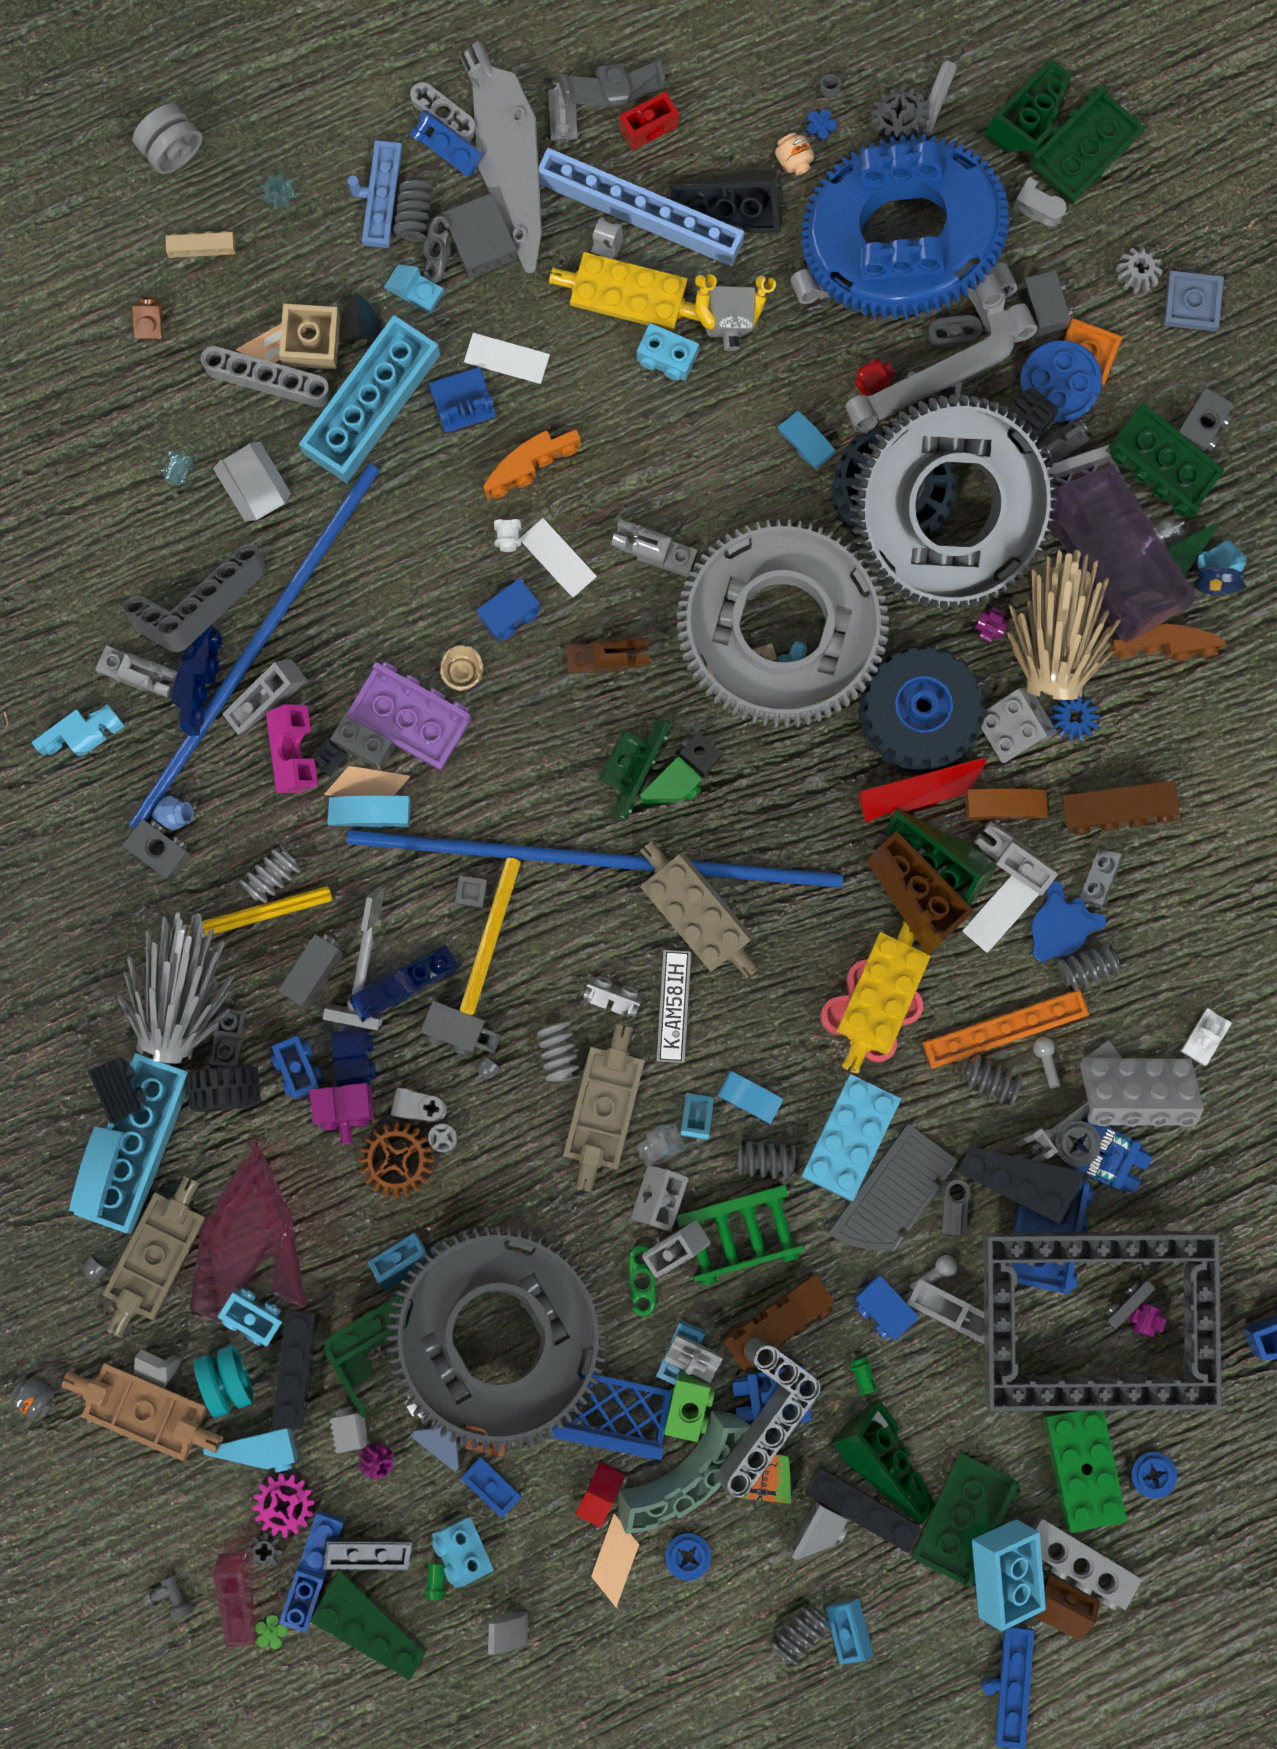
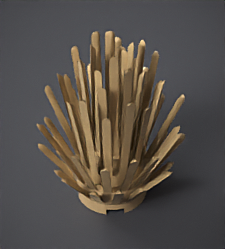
[1007,550,1122,700]

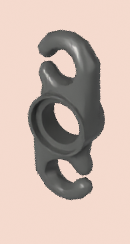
[423,215,451,283]

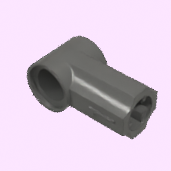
[941,1178,971,1235]

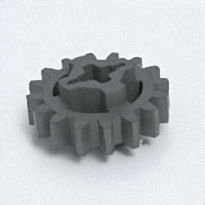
[871,87,930,142]

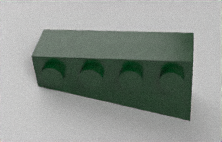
[310,1569,427,1681]

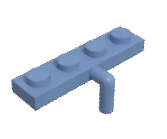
[348,140,402,248]

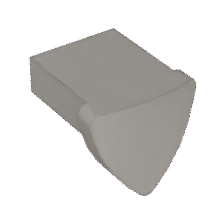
[133,1349,182,1388]

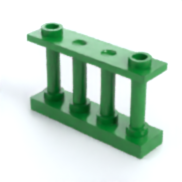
[676,1185,804,1286]

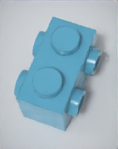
[637,323,699,381]
[218,1287,284,1346]
[432,1517,494,1588]

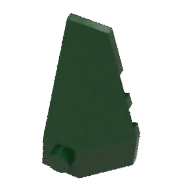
[885,809,998,906]
[832,1399,934,1525]

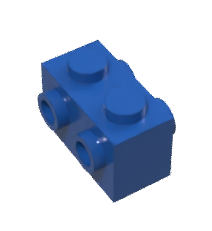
[271,1035,325,1100]

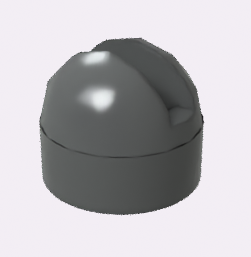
[820,74,841,98]
[477,1055,502,1079]
[83,1255,109,1280]

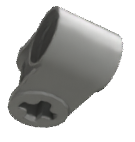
[391,1088,447,1123]

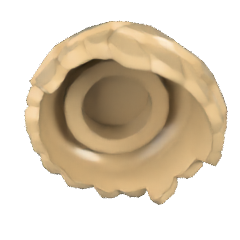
[440,644,483,691]

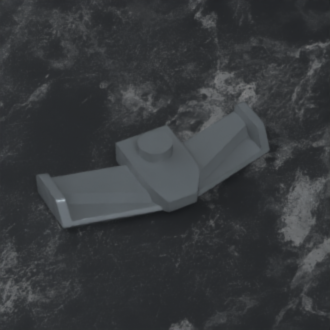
[558,59,665,109]

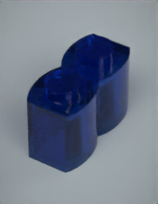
[331,1029,377,1087]

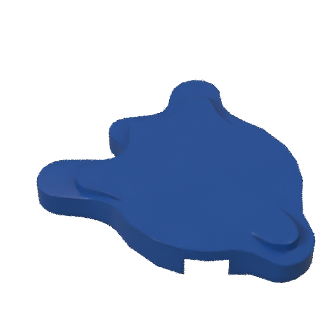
[1031,881,1106,962]

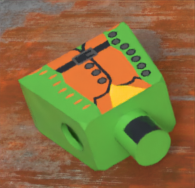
[739,1434,791,1504]

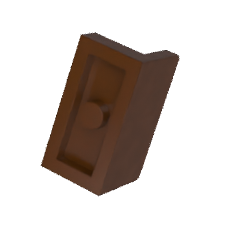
[1033,1574,1101,1641]

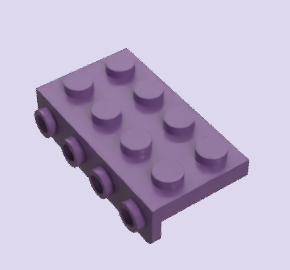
[346,662,471,771]

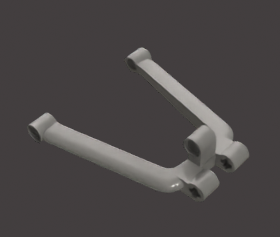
[790,262,1037,433]

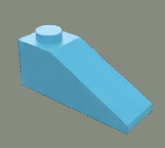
[203,1428,298,1472]

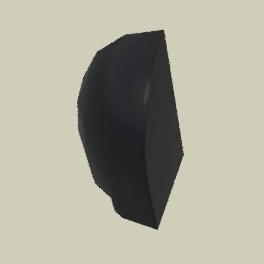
[340,294,379,345]

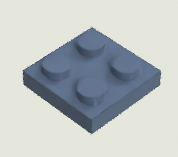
[1163,271,1224,332]

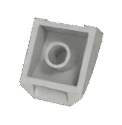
[213,441,291,521]

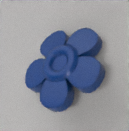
[806,109,837,140]

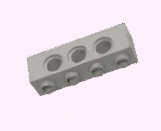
[1031,1516,1142,1610]

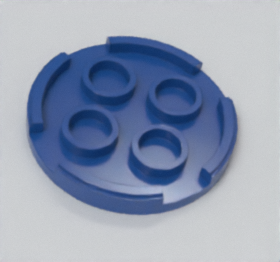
[1020,340,1102,423]

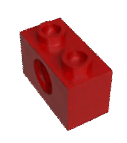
[619,91,679,151]

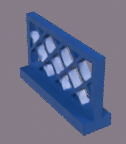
[546,1371,672,1460]

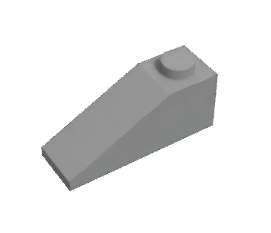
[223,659,307,735]

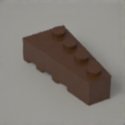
[867,831,974,956]

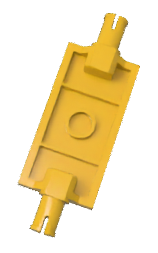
[549,252,700,332]
[836,921,931,1073]

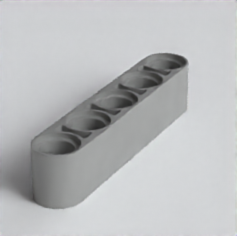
[201,346,332,407]

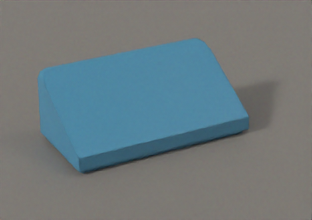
[367,1232,431,1291]
[825,1599,873,1665]

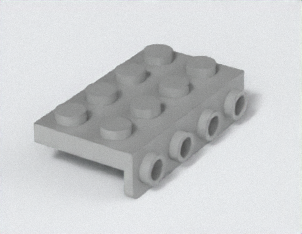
[1080,1058,1204,1127]

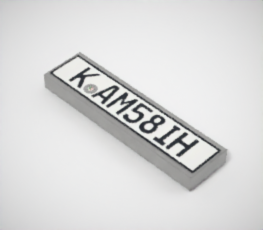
[657,950,691,1063]

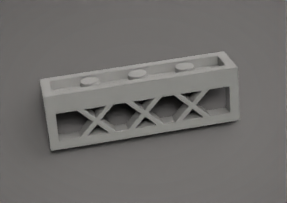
[1047,444,1122,504]

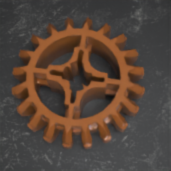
[358,1122,435,1198]

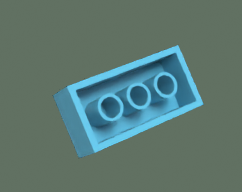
[800,1074,901,1202]

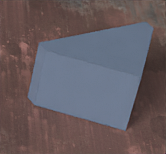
[411,1426,461,1472]

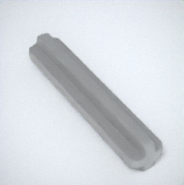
[919,61,957,136]

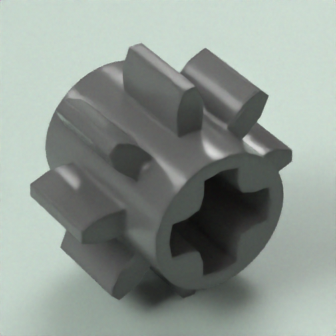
[247,1531,284,1570]

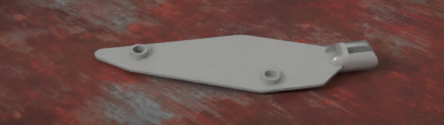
[460,41,542,273]

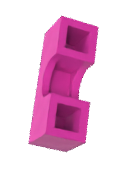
[266,704,318,793]

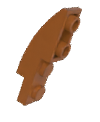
[1108,624,1225,662]

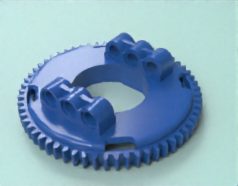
[801,134,1009,320]

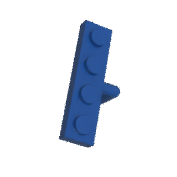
[980,1626,1034,1749]

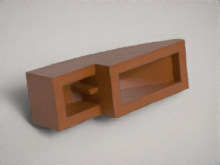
[965,789,1048,821]

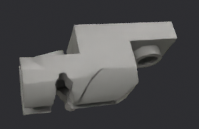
[611,519,697,577]
[95,645,179,698]
[974,820,1058,896]

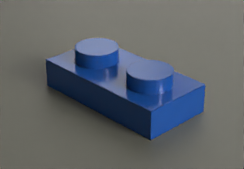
[461,1456,522,1518]

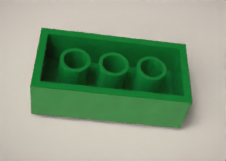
[1042,1410,1128,1533]

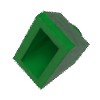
[640,756,702,804]

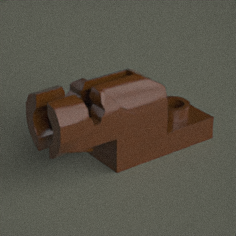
[567,637,650,674]

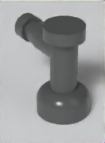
[144,1574,194,1621]

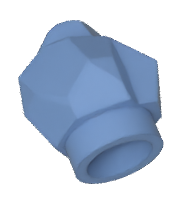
[152,796,194,831]

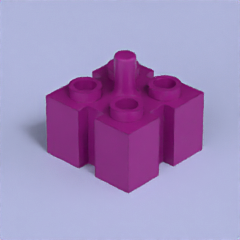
[310,1083,375,1145]

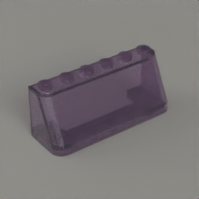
[1049,464,1197,642]

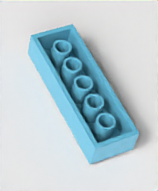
[299,315,440,483]
[74,1053,190,1234]

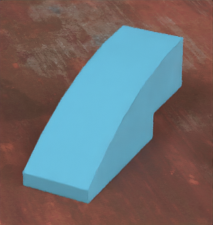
[328,796,411,828]
[69,1127,123,1216]

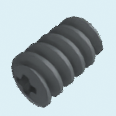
[394,180,433,243]
[1057,943,1120,991]
[959,1054,1022,1108]
[737,1140,796,1180]
[767,1602,832,1665]

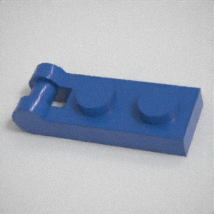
[410,110,485,177]

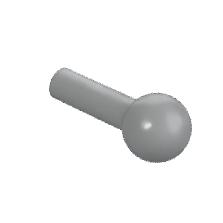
[1033,1036,1060,1089]
[909,1255,958,1292]

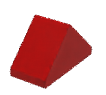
[575,1462,625,1527]

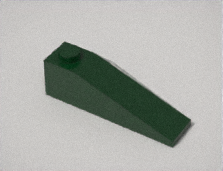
[984,59,1072,152]

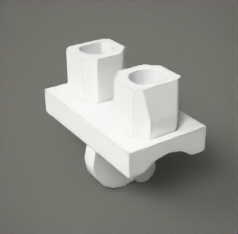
[1181,1008,1232,1066]

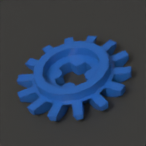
[1051,696,1100,741]

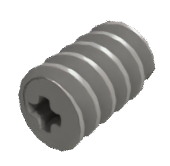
[238,845,301,903]
[537,1022,581,1082]

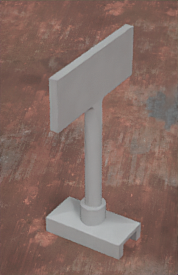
[323,886,385,1030]
[1016,1040,1137,1162]

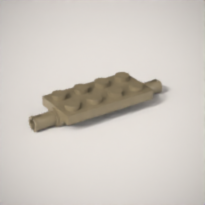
[639,840,759,979]
[563,1024,645,1192]
[103,1175,207,1338]

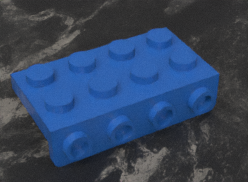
[1012,1181,1093,1294]

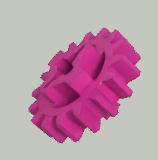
[252,1473,316,1537]

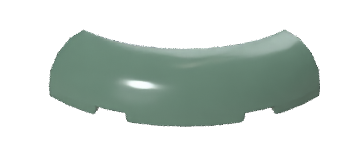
[618,1411,750,1534]

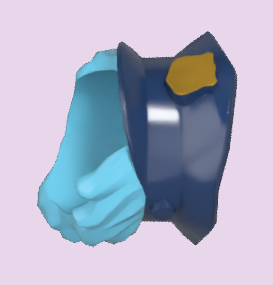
[1192,540,1247,596]

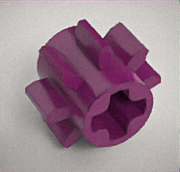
[976,607,1009,643]
[1129,1303,1167,1338]
[358,1442,394,1480]

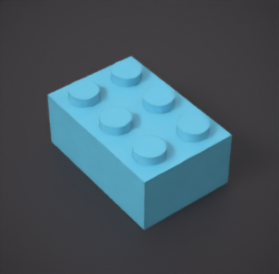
[972,1519,1046,1631]

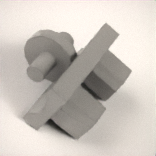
[664,1333,723,1383]

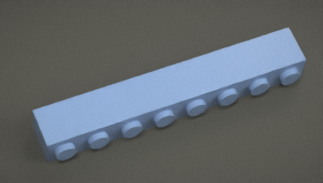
[538,148,744,267]

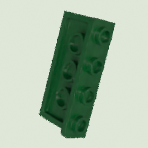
[1030,84,1146,205]
[1106,402,1225,518]
[910,1452,1021,1588]

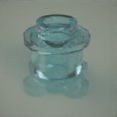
[161,450,195,486]

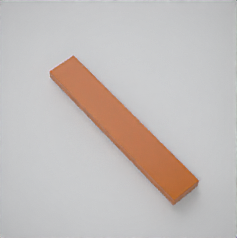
[922,989,1089,1069]

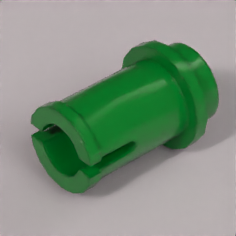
[850,1356,878,1395]
[424,1563,447,1600]

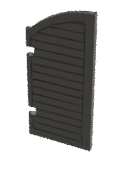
[828,1124,959,1252]

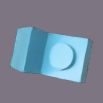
[384,264,444,314]

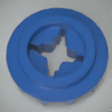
[1131,1452,1177,1499]
[665,1533,711,1581]

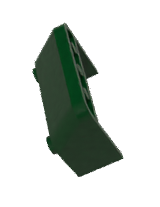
[324,1291,465,1418]

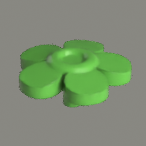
[255,1615,288,1649]

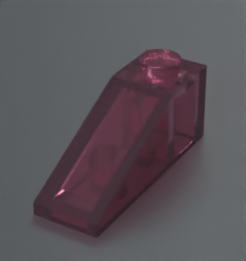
[213,1552,255,1647]

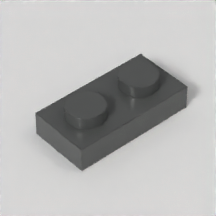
[1103,1280,1155,1329]

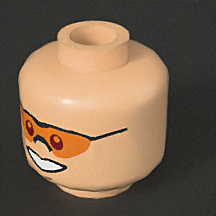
[775,133,815,176]

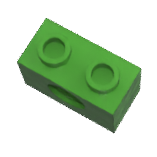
[664,1372,715,1442]

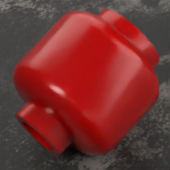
[853,358,895,396]

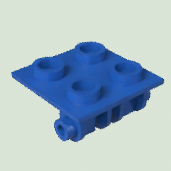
[429,367,496,433]

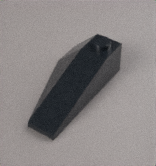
[670,169,783,234]

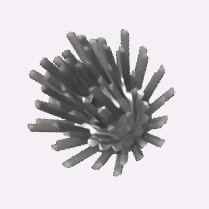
[117,911,234,1063]

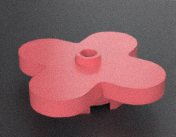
[820,960,923,1063]

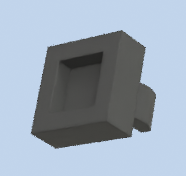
[455,876,487,908]

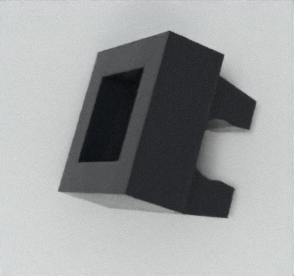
[309,738,348,778]

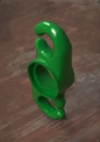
[628,1245,657,1317]

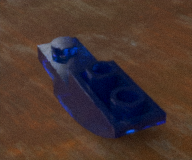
[171,625,222,736]
[348,944,460,1023]

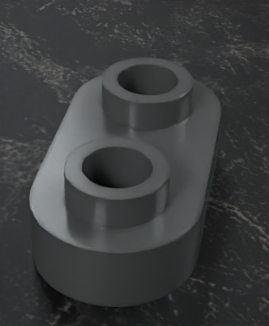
[928,315,982,348]

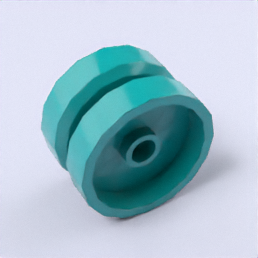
[194,1344,255,1418]

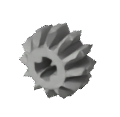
[1116,247,1163,295]

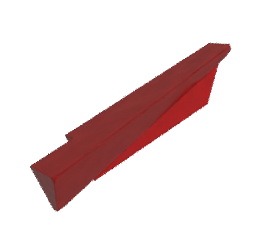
[857,758,986,823]

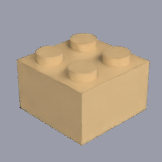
[279,304,340,370]

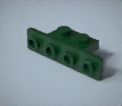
[598,719,671,820]

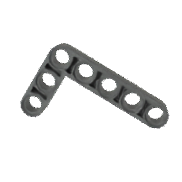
[123,543,267,652]
[717,1338,820,1497]

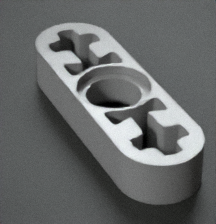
[410,82,476,141]

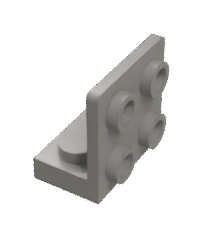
[981,687,1058,763]

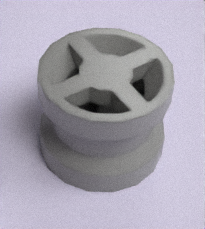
[428,1124,458,1152]

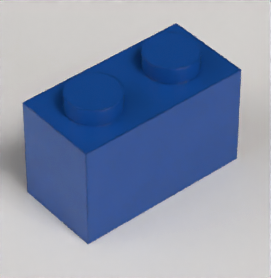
[476,578,541,642]
[853,1275,919,1341]

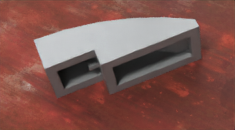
[907,1279,984,1345]
[488,1611,528,1654]

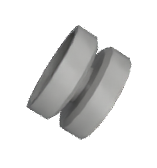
[132,103,203,174]

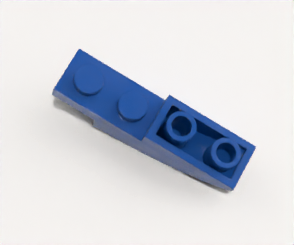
[279,1510,345,1633]

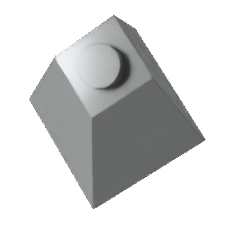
[788,1500,849,1560]

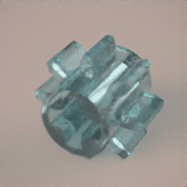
[261,173,296,209]

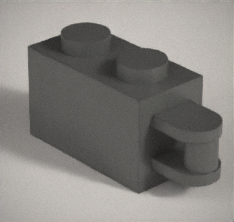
[420,1001,501,1056]

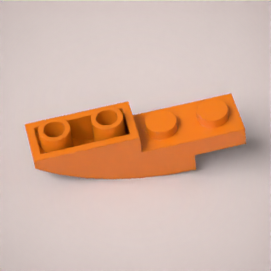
[483,429,581,499]

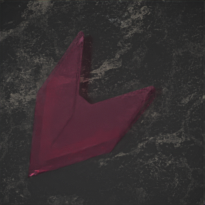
[190,1141,306,1323]

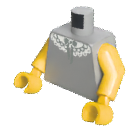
[695,273,776,351]

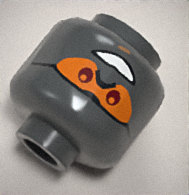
[11,1376,56,1419]

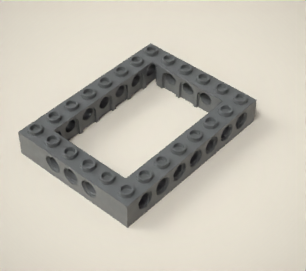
[983,1231,1221,1411]

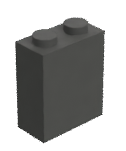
[443,193,518,279]
[278,934,345,1011]

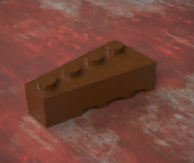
[1063,780,1181,835]
[722,1274,835,1370]

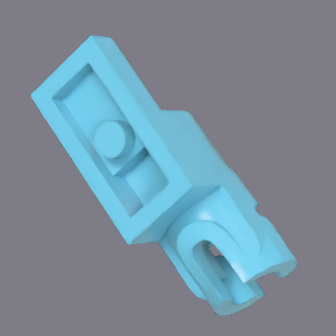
[32,704,124,756]

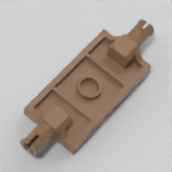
[62,1363,223,1461]

